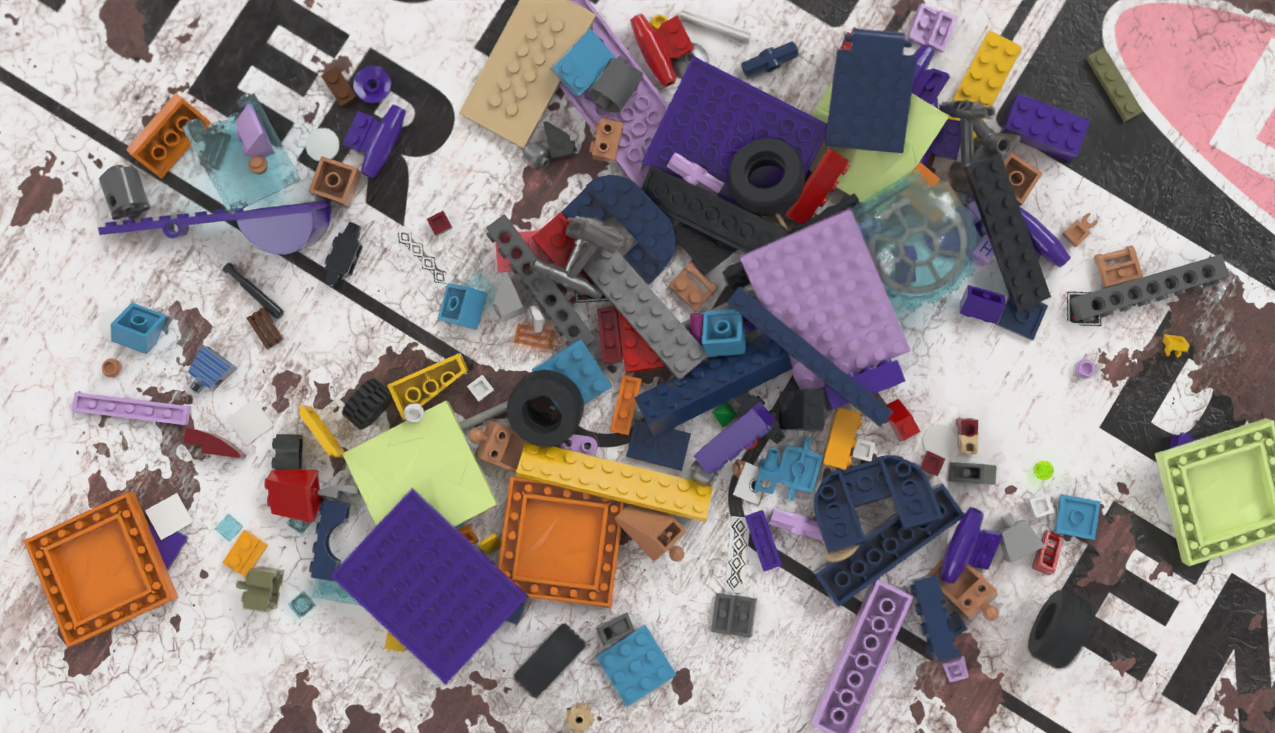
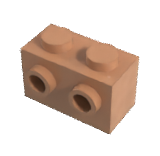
[590,118,624,164]

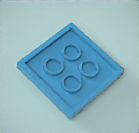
[532,338,612,415]
[596,624,676,707]

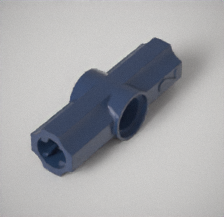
[741,41,799,79]

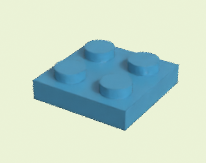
[1054,494,1101,540]

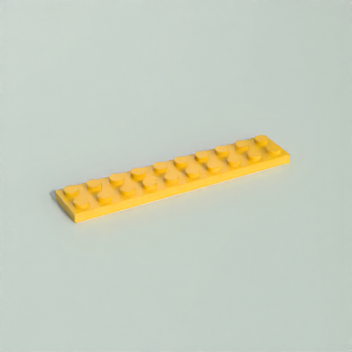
[516,441,713,522]

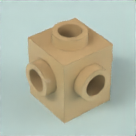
[565,703,594,733]

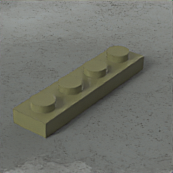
[1086,47,1143,122]

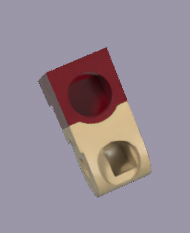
[956,418,978,455]

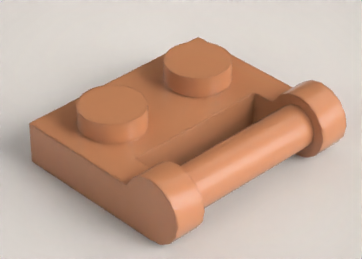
[1094,245,1143,288]
[668,261,719,312]

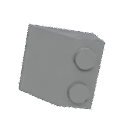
[493,272,526,321]

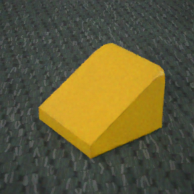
[478,533,501,554]

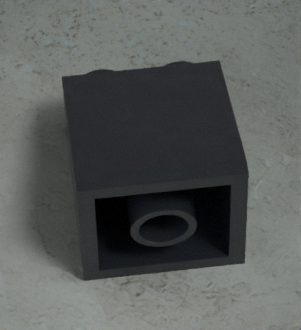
[779,389,824,431]

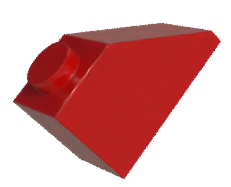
[886,399,921,442]

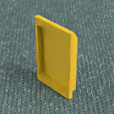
[298,404,345,458]

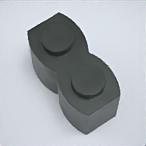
[271,434,303,470]

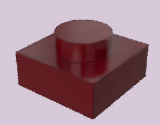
[427,210,453,237]
[919,451,945,476]

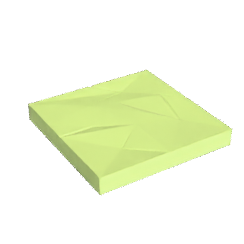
[809,81,949,213]
[343,401,499,528]
[1155,418,1275,566]

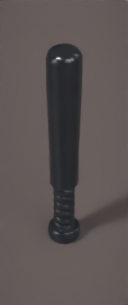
[223,262,284,319]

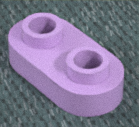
[559,434,598,455]

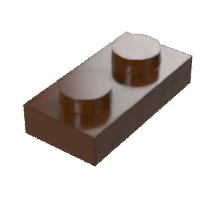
[321,66,358,108]

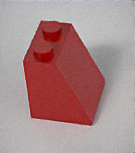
[264,469,322,523]

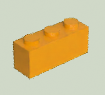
[821,407,862,470]

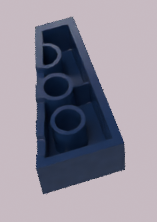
[909,574,961,662]

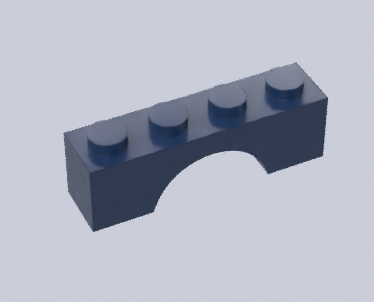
[309,500,351,581]

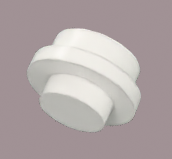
[404,403,424,422]

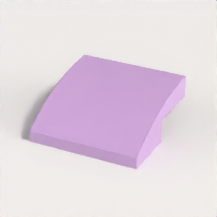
[906,3,957,52]

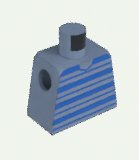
[188,345,237,393]

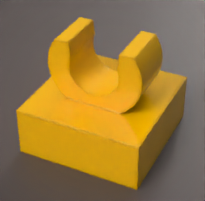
[1163,334,1189,357]

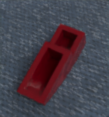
[184,428,246,458]

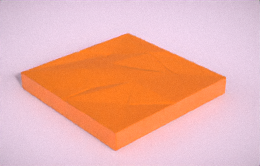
[498,476,624,608]
[24,492,179,648]

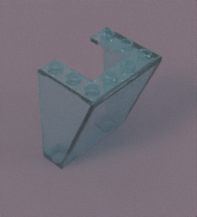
[182,93,301,214]

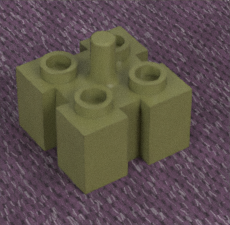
[236,566,284,612]

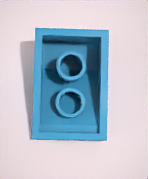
[550,29,615,97]

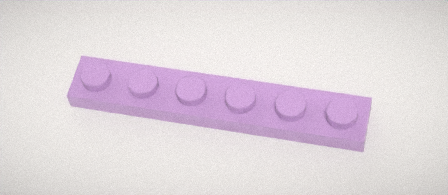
[72,392,191,425]

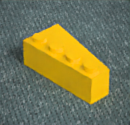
[387,353,468,420]

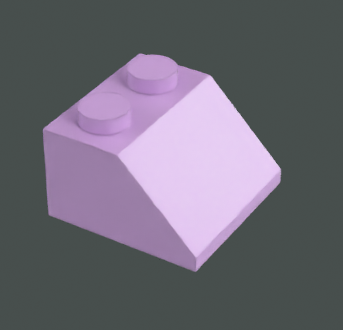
[235,103,275,158]

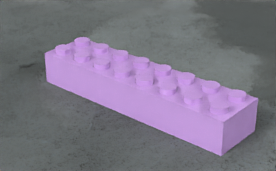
[810,580,913,733]

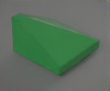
[711,402,738,427]

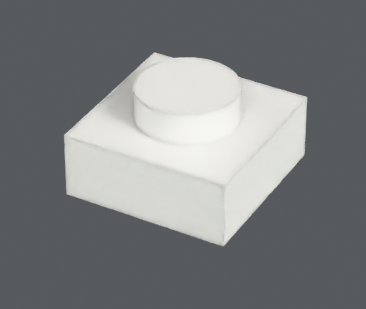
[530,305,545,333]
[467,375,494,402]
[851,438,876,462]
[1027,493,1054,518]

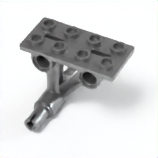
[939,100,1021,195]
[530,216,626,300]

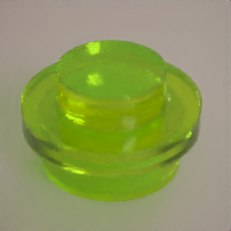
[1034,461,1054,480]

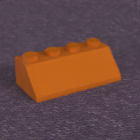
[126,93,211,179]

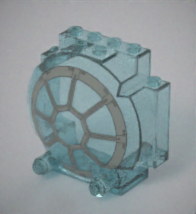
[851,169,982,310]

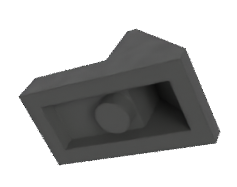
[596,613,635,646]

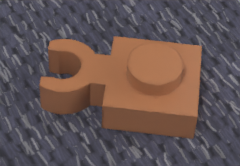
[1062,213,1098,247]

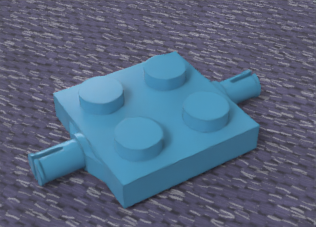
[777,436,823,501]

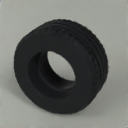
[728,138,804,216]
[507,370,584,447]
[1028,589,1095,669]
[513,623,586,698]

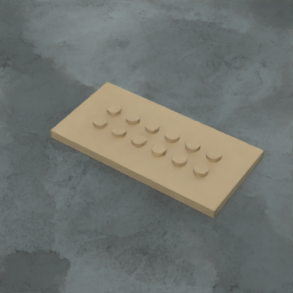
[459,0,597,148]

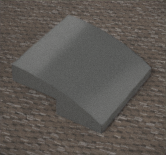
[711,593,757,638]

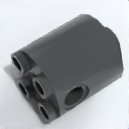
[589,56,643,112]
[99,165,151,220]

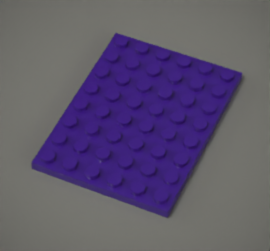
[641,56,827,219]
[330,488,528,685]

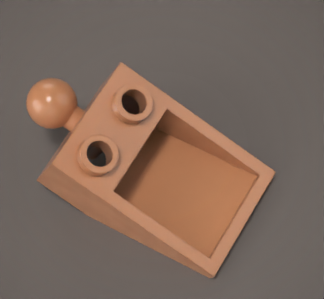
[469,420,525,473]
[614,504,686,562]
[926,558,999,622]

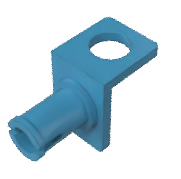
[754,448,780,494]

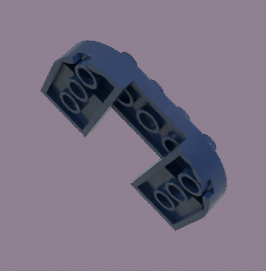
[561,175,677,286]
[814,455,943,554]

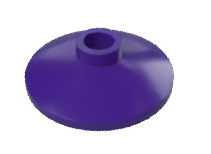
[353,66,391,103]

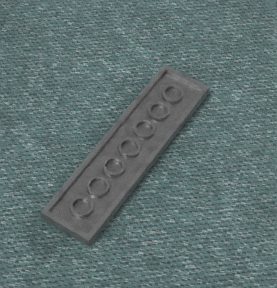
[582,249,709,381]

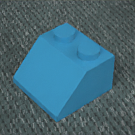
[437,283,487,330]
[111,303,167,354]
[702,309,746,357]

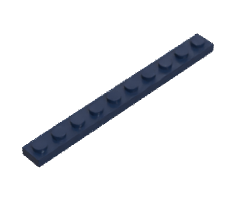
[727,287,893,427]

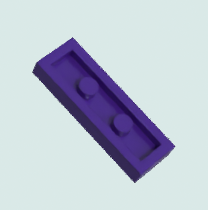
[744,510,782,572]

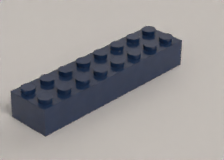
[634,333,793,437]
[812,483,964,607]

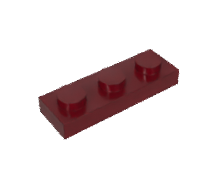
[597,306,623,365]

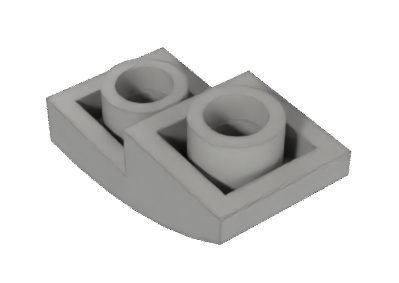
[318,485,361,501]

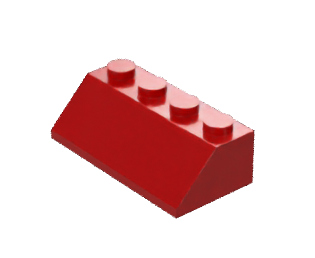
[785,148,850,224]

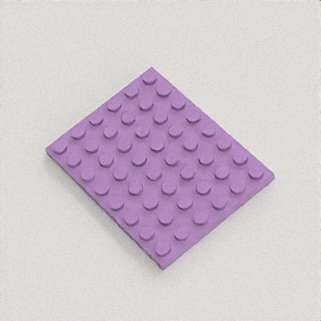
[740,209,911,390]

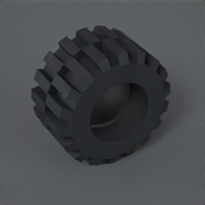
[342,378,392,430]

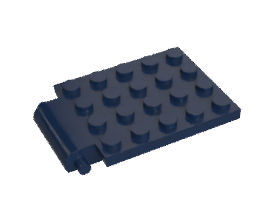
[825,28,917,153]

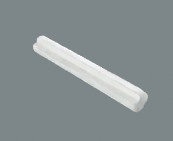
[680,9,751,42]

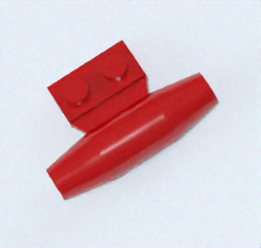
[630,14,695,87]

